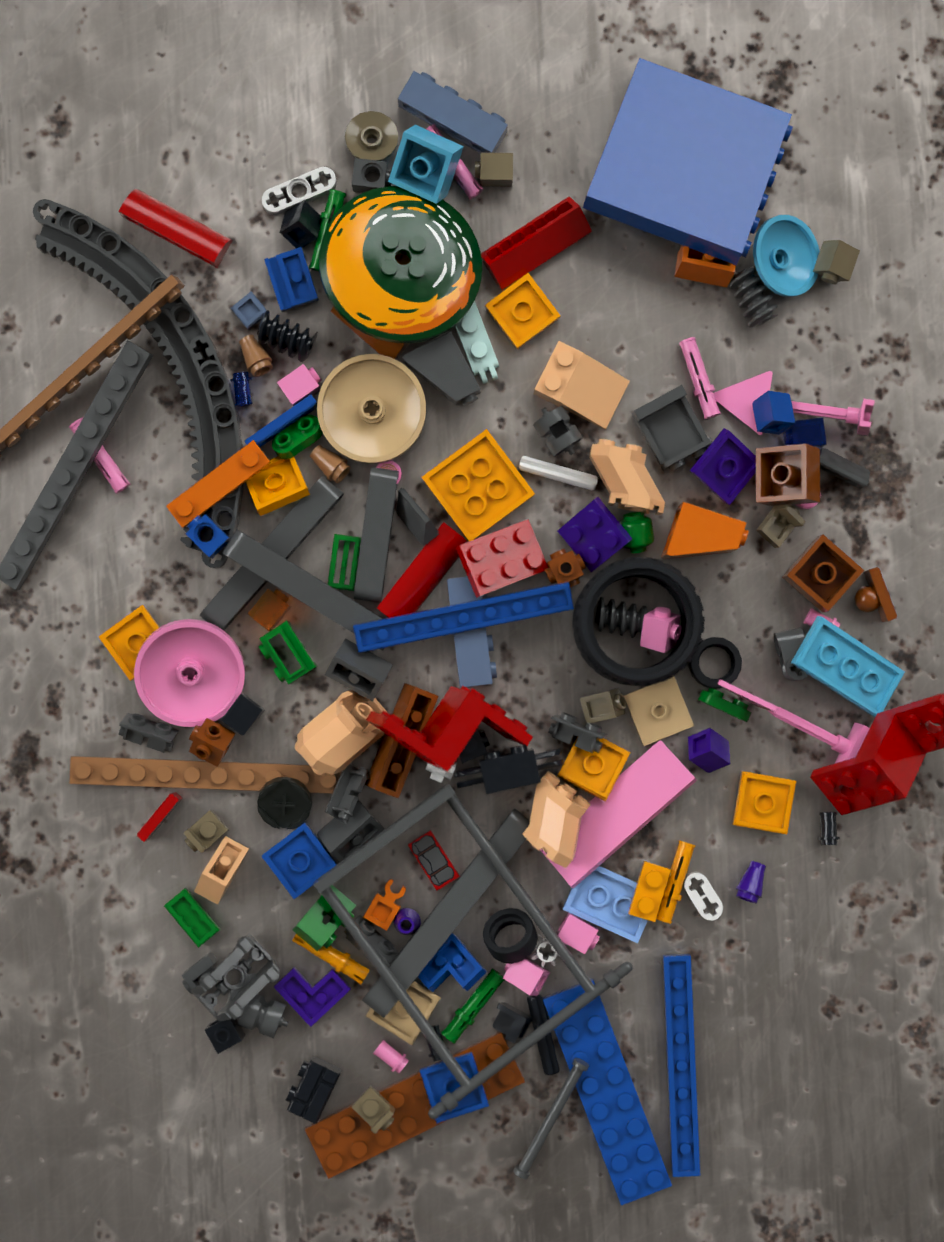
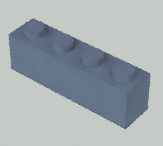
[398,71,508,154]
[447,577,497,688]

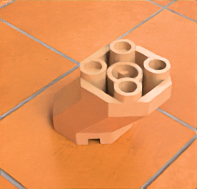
[589,439,665,515]
[295,690,388,776]
[523,771,591,868]

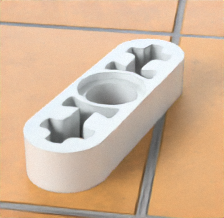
[262,167,337,215]

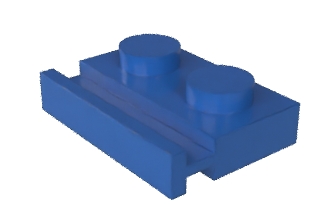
[264,247,319,312]

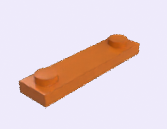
[166,440,271,529]

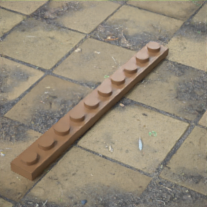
[0,274,185,458]
[69,756,342,794]

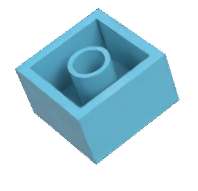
[388,125,464,204]

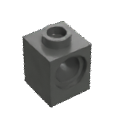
[352,158,391,193]

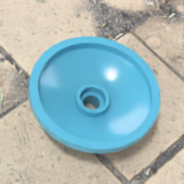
[753,215,820,297]

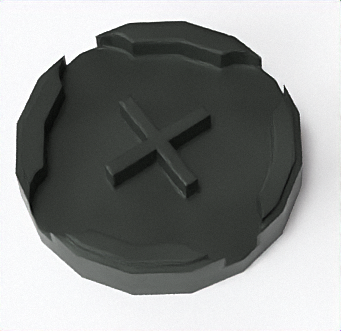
[257,777,312,829]

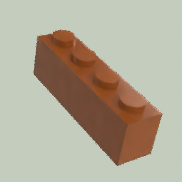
[364,683,439,799]

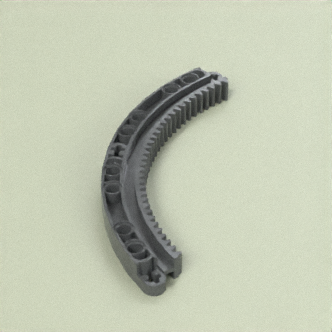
[33,199,243,569]

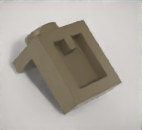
[580,688,626,723]
[184,810,229,853]
[352,1085,395,1134]

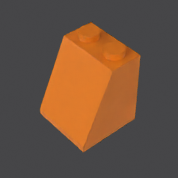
[661,502,749,559]

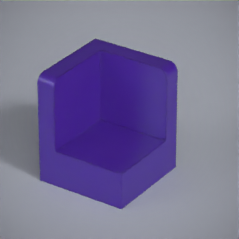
[688,728,731,773]

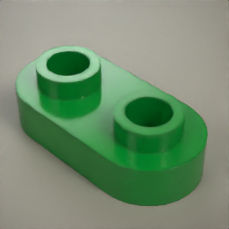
[272,415,323,459]
[698,688,752,722]

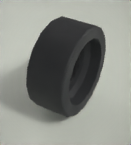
[688,637,742,688]
[483,908,538,964]

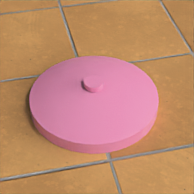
[134,619,245,727]

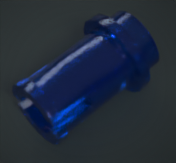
[230,372,253,406]

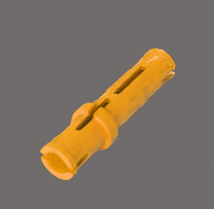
[656,840,696,924]
[292,934,370,985]

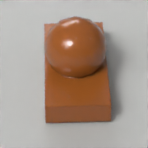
[854,567,897,622]

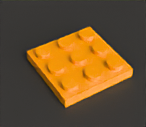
[421,429,535,541]

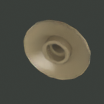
[345,111,399,161]

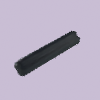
[527,994,560,1075]

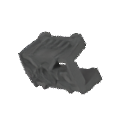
[191,934,280,1022]

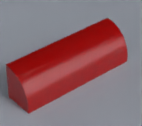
[118,189,233,268]
[481,196,592,290]
[377,522,468,618]

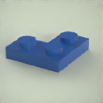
[418,933,487,992]

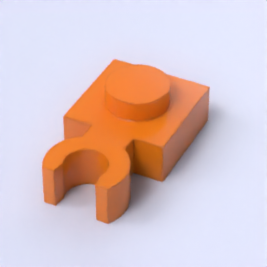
[363,878,406,931]

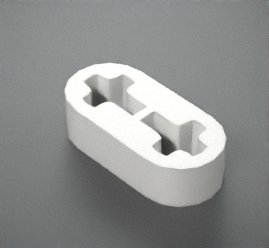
[683,872,723,921]

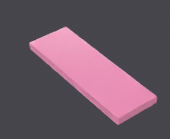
[540,740,697,889]

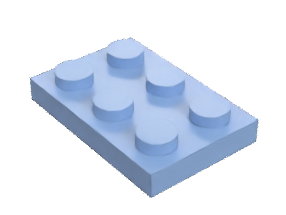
[562,866,648,943]

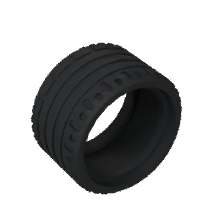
[572,557,705,686]

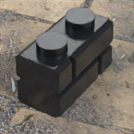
[286,1056,342,1124]

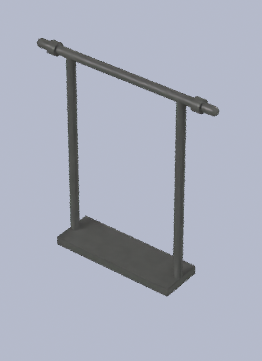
[313,784,633,1119]

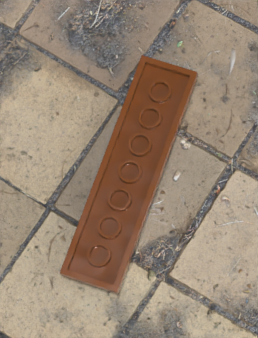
[304,1031,525,1179]

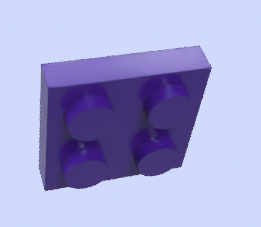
[690,428,756,505]
[557,497,632,573]

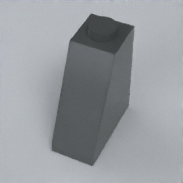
[402,331,481,406]

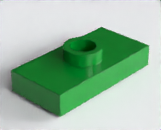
[164,888,220,948]

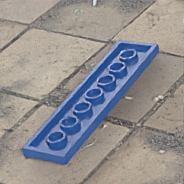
[543,979,672,1206]

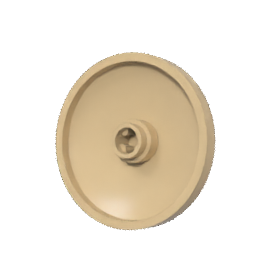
[317,354,426,464]

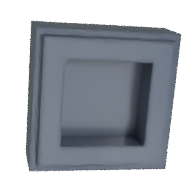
[231,291,267,330]

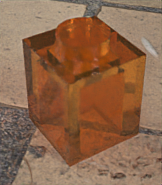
[247,589,291,631]

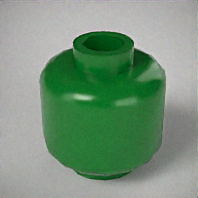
[619,512,654,553]

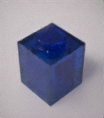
[783,418,827,448]

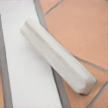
[519,456,598,490]

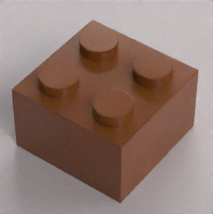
[756,444,820,506]
[782,534,864,613]

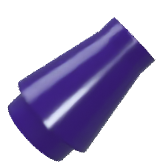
[736,861,766,904]
[393,908,421,935]

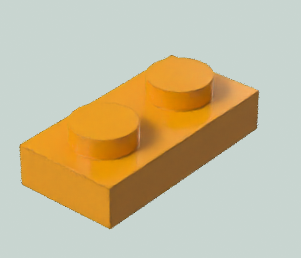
[628,861,671,922]

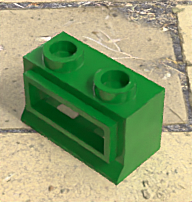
[258,621,318,684]

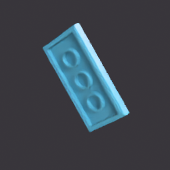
[791,616,905,718]

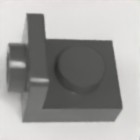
[182,952,217,995]

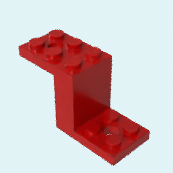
[366,686,533,772]
[810,693,944,815]

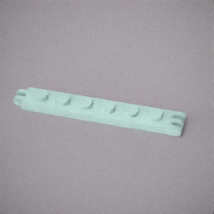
[455,301,499,384]

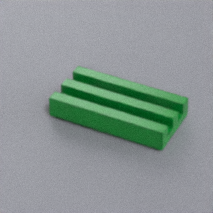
[328,534,361,591]

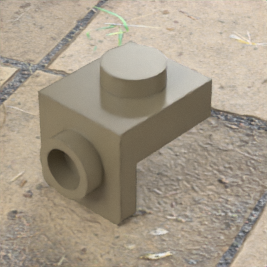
[756,504,805,548]

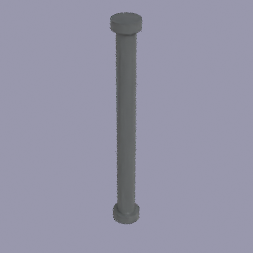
[513,1057,589,1179]

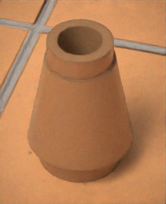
[239,335,273,377]
[310,445,351,483]

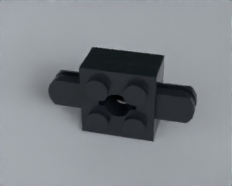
[454,745,564,794]

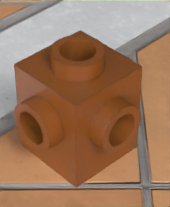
[545,548,586,588]
[189,718,235,767]

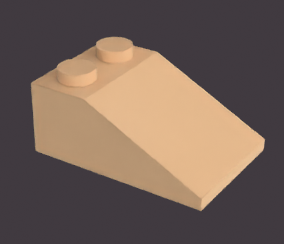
[533,341,630,430]

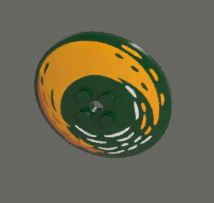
[319,186,482,343]

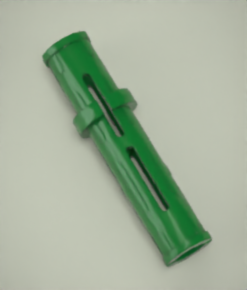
[309,189,346,272]
[441,968,505,1044]

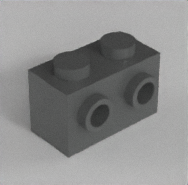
[325,638,393,701]

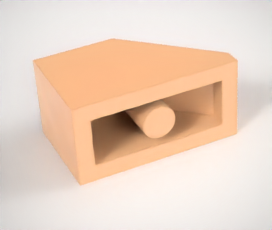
[194,836,249,905]

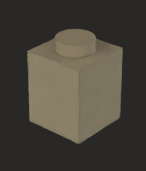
[475,153,513,187]
[813,240,860,284]

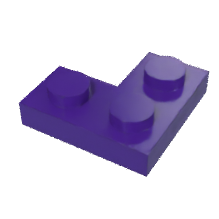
[274,967,351,1027]

